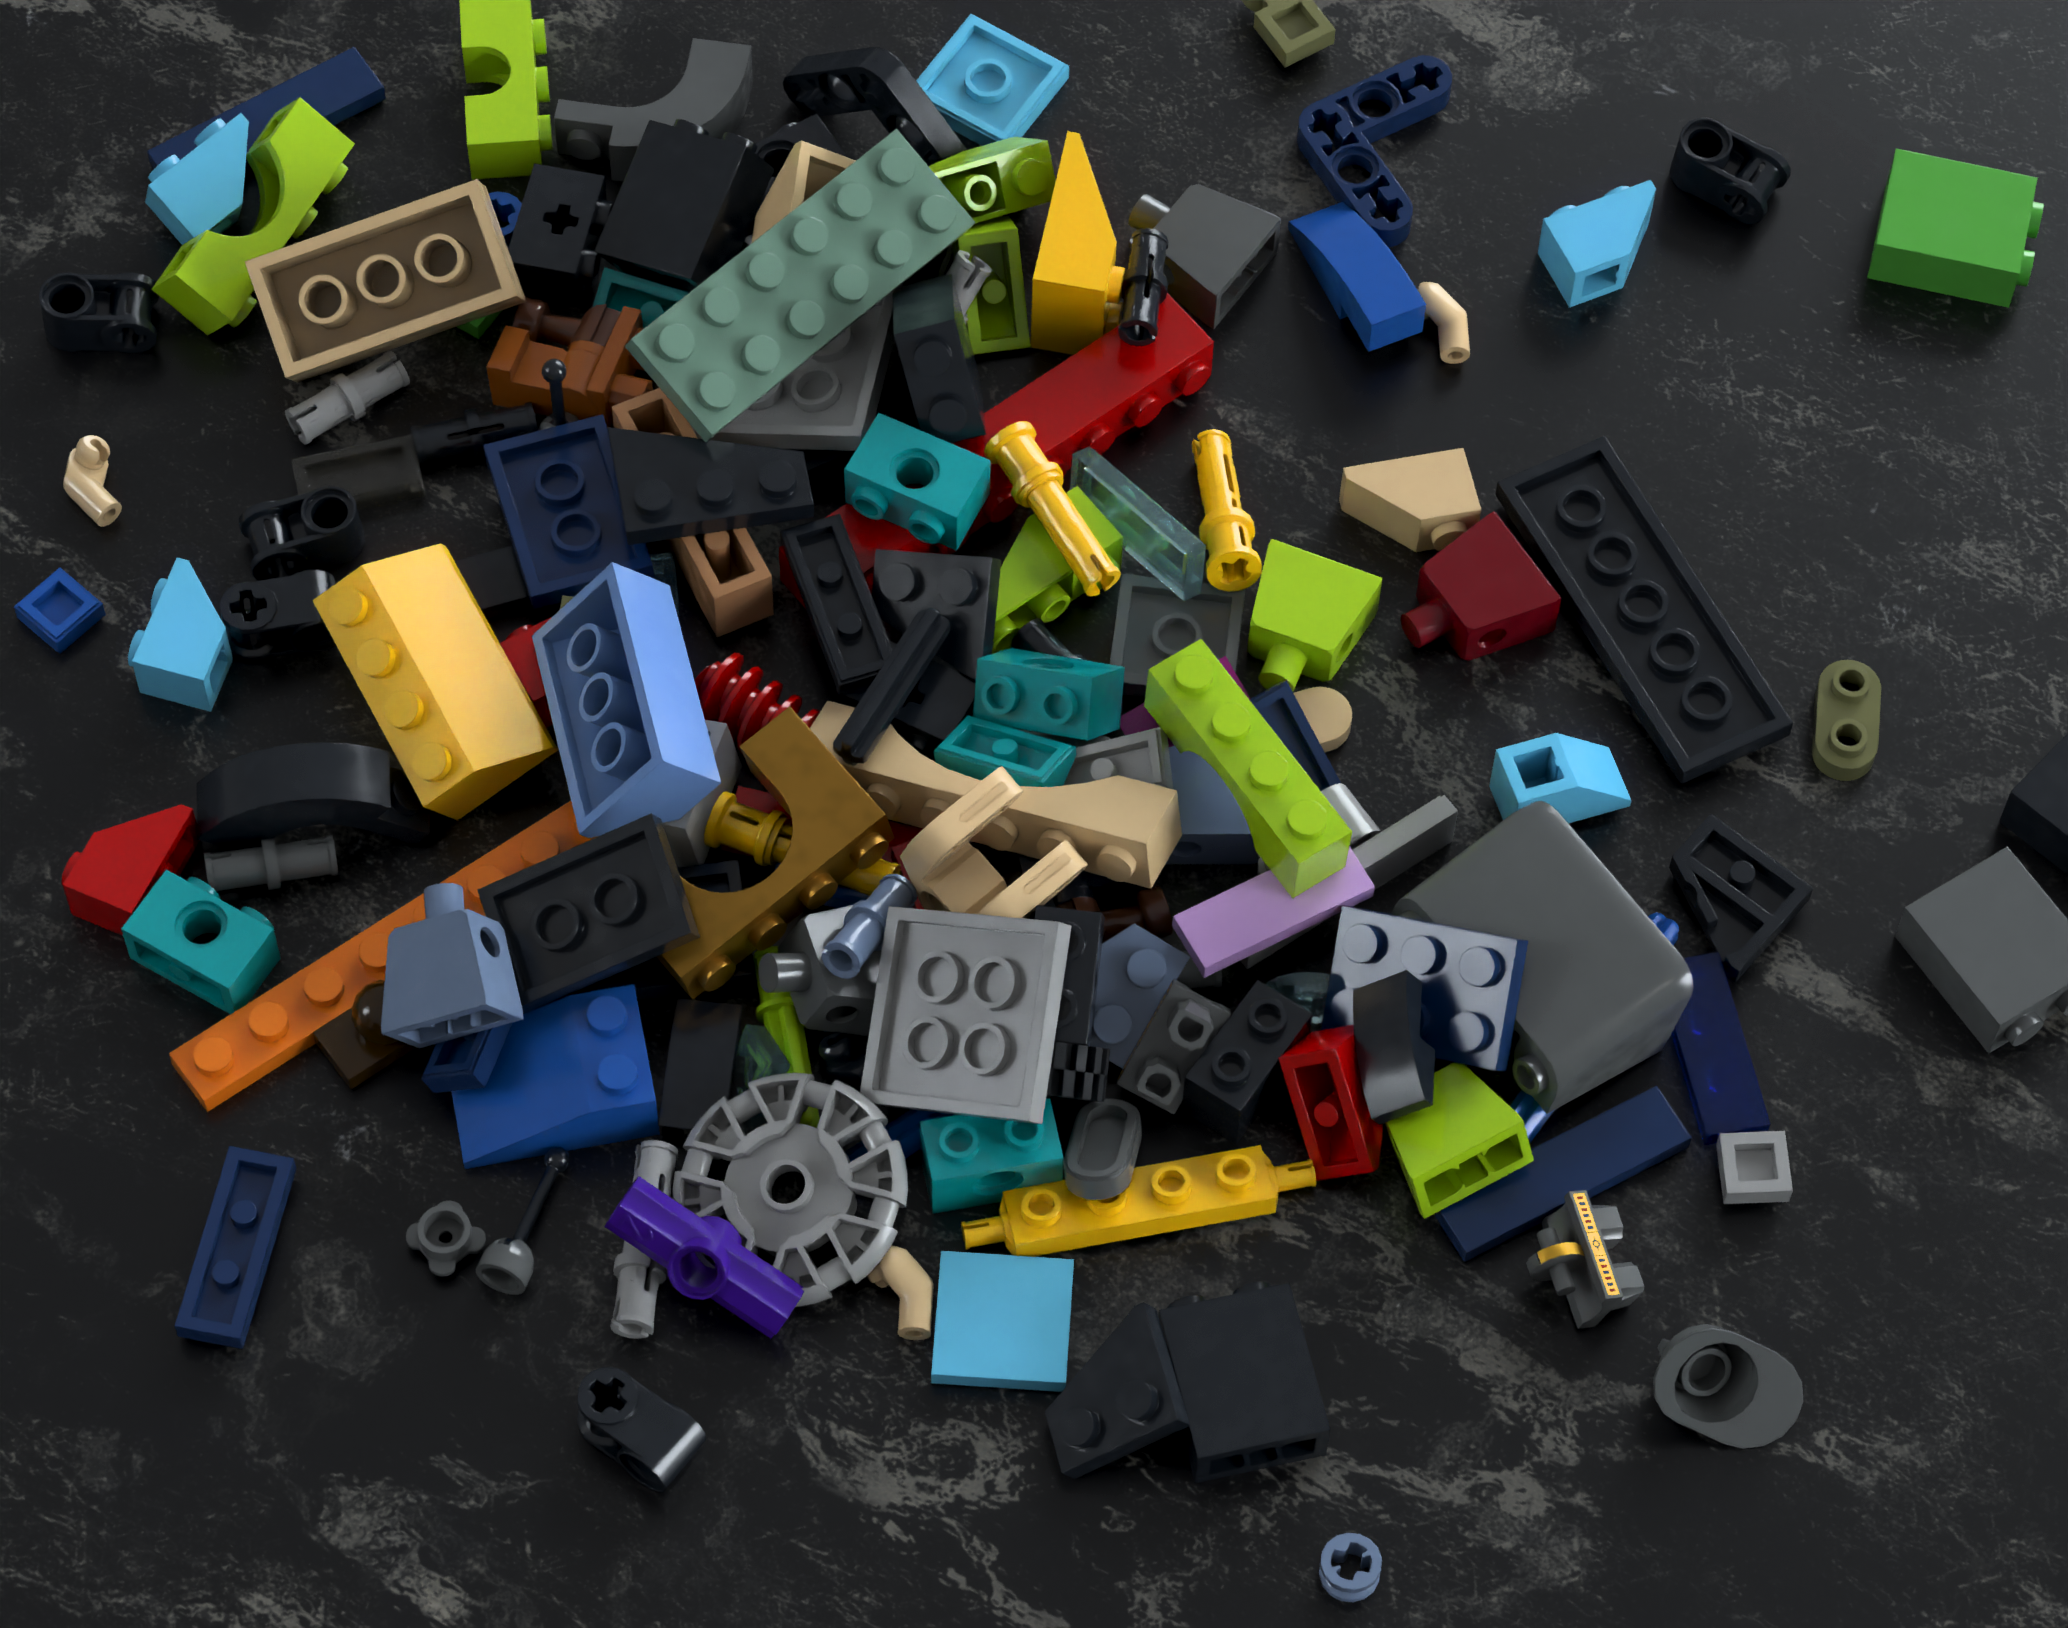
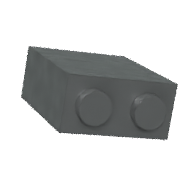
[1895,846,2068,1054]

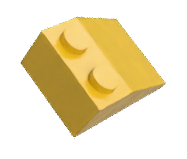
[1031,131,1125,355]

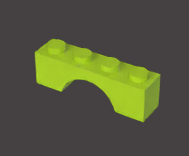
[151,97,355,336]
[1144,639,1352,899]

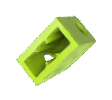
[1247,539,1382,692]
[1385,1063,1534,1219]

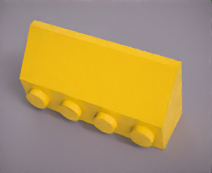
[312,543,558,821]

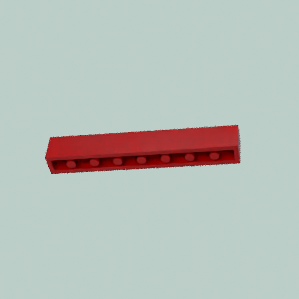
[779,293,1214,609]

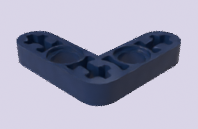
[1297,55,1452,248]

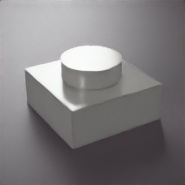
[1716,1131,1793,1204]

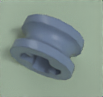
[1319,1533,1382,1602]

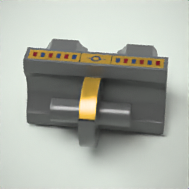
[1116,979,1231,1114]
[1526,1190,1644,1329]

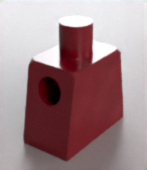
[1400,511,1561,661]

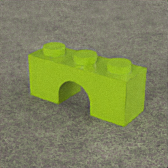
[459,0,553,180]

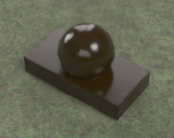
[313,980,417,1089]

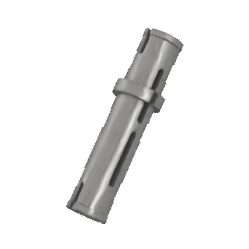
[610,1140,678,1339]

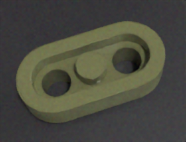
[1812,660,1881,781]

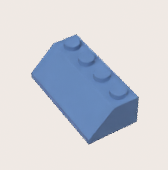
[532,562,721,838]

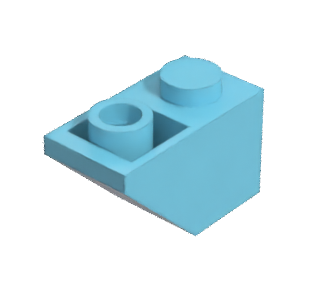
[145,113,249,245]
[1537,180,1656,308]
[128,557,233,712]
[1489,733,1631,824]

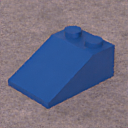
[451,984,660,1169]

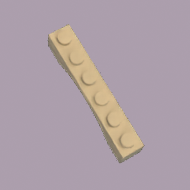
[810,701,1182,889]

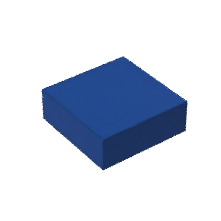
[14,567,106,654]

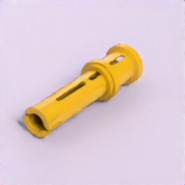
[984,421,1121,597]
[1192,429,1262,592]
[704,791,901,896]

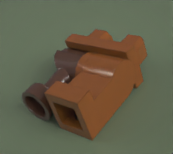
[486,297,653,428]

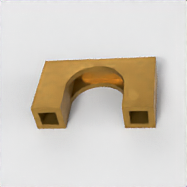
[657,707,895,1000]

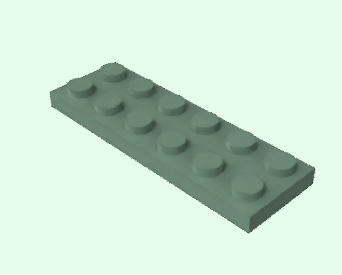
[625,129,976,442]

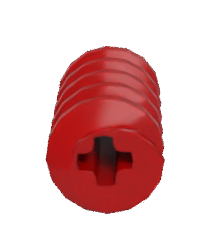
[694,652,820,754]

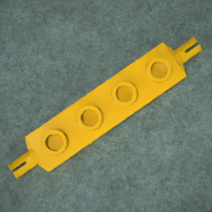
[961,1145,1316,1257]

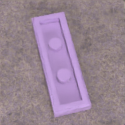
[1172,846,1375,978]

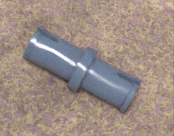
[822,874,917,979]

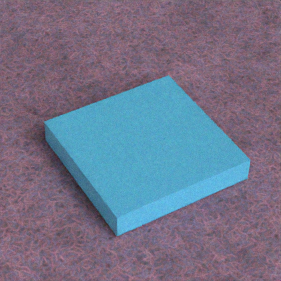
[916,14,1069,146]
[931,1251,1074,1392]

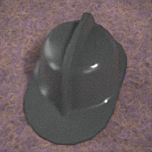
[1653,1324,1803,1449]

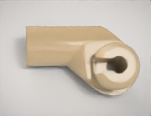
[1417,282,1470,364]
[63,435,122,527]
[867,1246,934,1340]

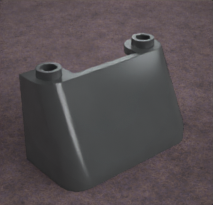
[1391,801,1694,1114]

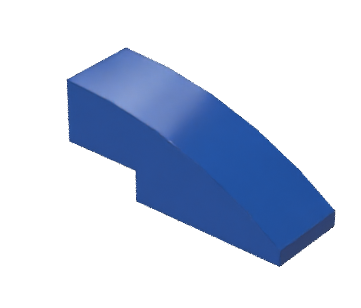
[1288,202,1426,352]

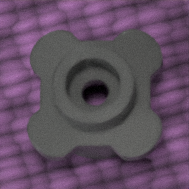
[406,1201,486,1276]

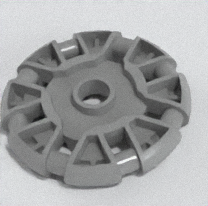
[672,1073,908,1307]

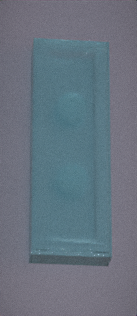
[1070,446,1206,601]

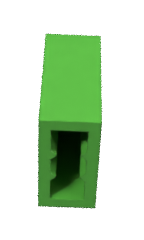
[1867,148,2044,308]

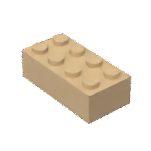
[245,179,526,383]

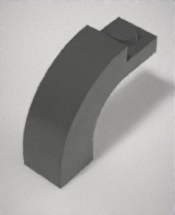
[554,38,753,181]

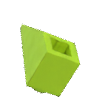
[929,137,1056,223]
[992,486,1123,654]

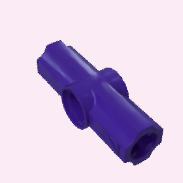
[604,1176,804,1339]

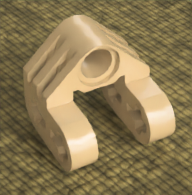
[900,766,1088,919]

